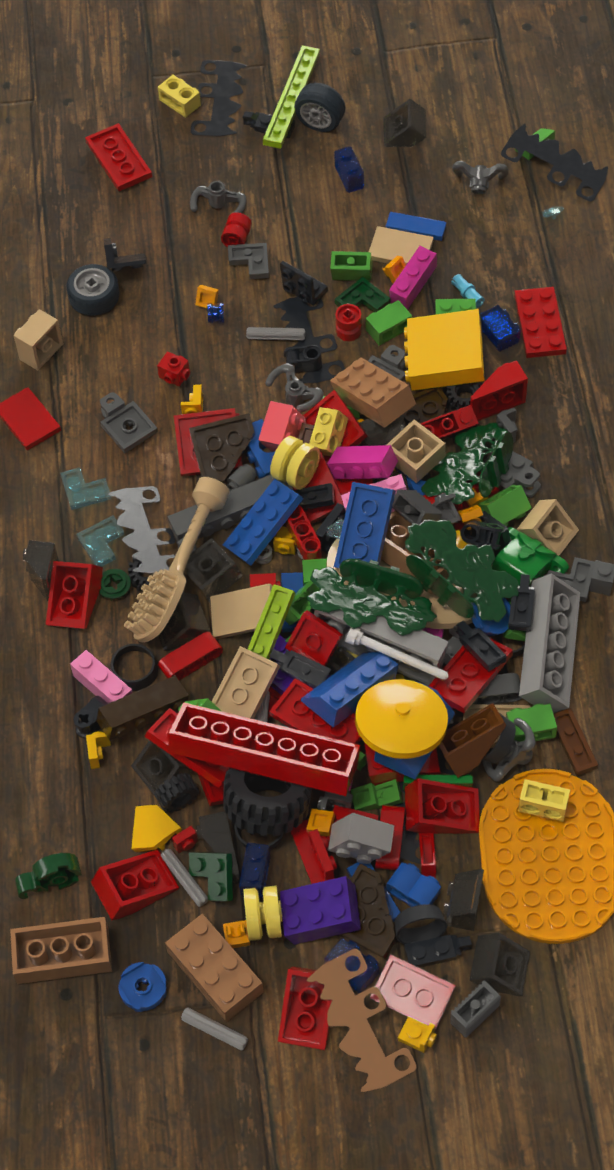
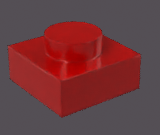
[172,826,198,854]

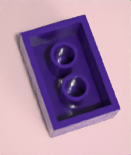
[280,876,361,944]

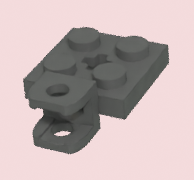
[368,345,405,381]
[100,392,158,453]
[479,452,541,498]

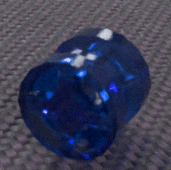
[207,303,224,323]

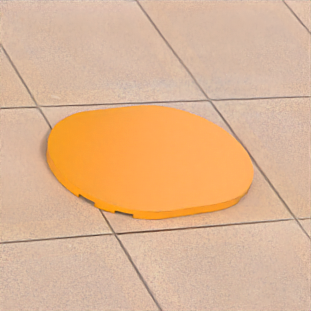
[479,769,614,944]

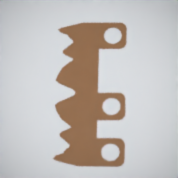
[307,949,416,1092]

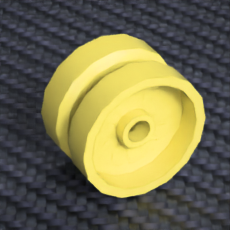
[270,436,320,490]
[243,886,283,941]

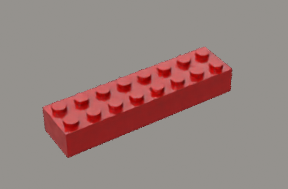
[168,702,360,796]

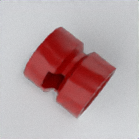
[221,212,252,247]
[335,304,362,342]

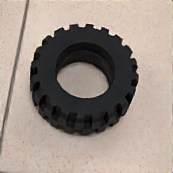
[223,768,312,837]

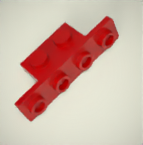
[290,819,337,884]

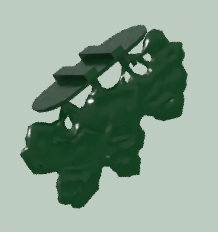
[421,422,513,504]
[405,520,519,622]
[307,558,437,636]

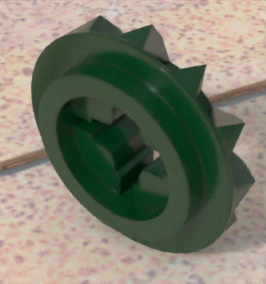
[99,569,131,601]

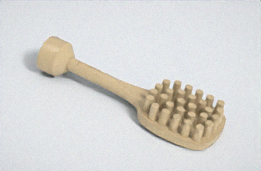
[124,477,230,642]

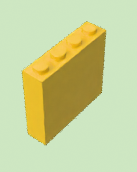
[404,309,485,391]

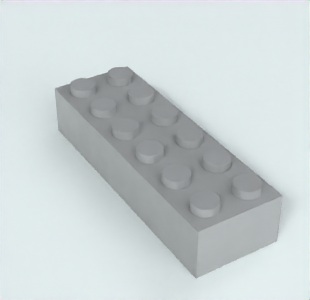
[519,573,580,713]
[314,609,449,685]

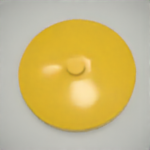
[355,679,448,759]

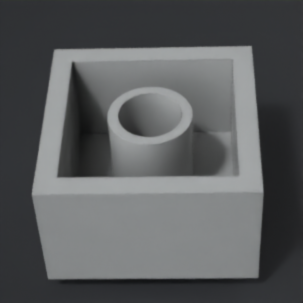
[328,813,394,864]

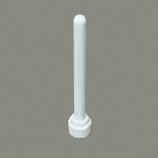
[345,628,448,680]

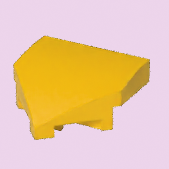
[131,805,182,852]

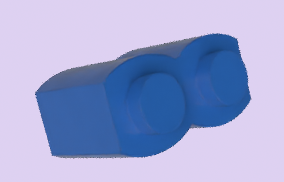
[386,862,441,907]

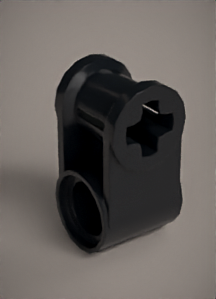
[283,345,323,373]
[460,520,504,550]
[74,696,109,739]

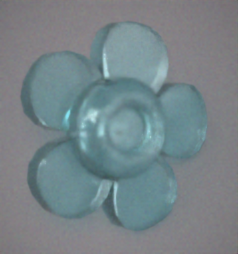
[542,206,564,219]

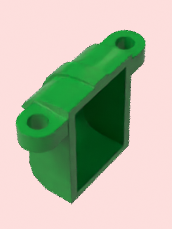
[492,527,569,587]

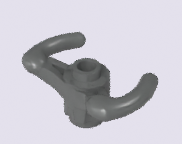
[452,161,509,194]
[190,181,246,213]
[265,363,324,413]
[482,718,536,782]

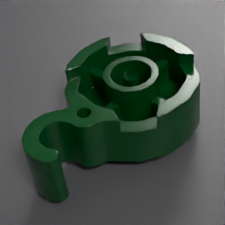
[15,853,82,899]

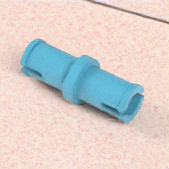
[451,274,485,308]

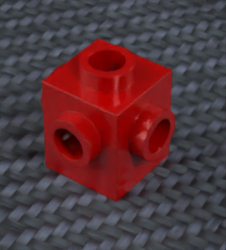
[157,351,190,387]

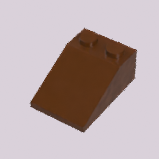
[439,703,506,778]

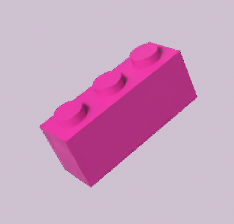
[389,245,437,310]
[327,445,398,479]

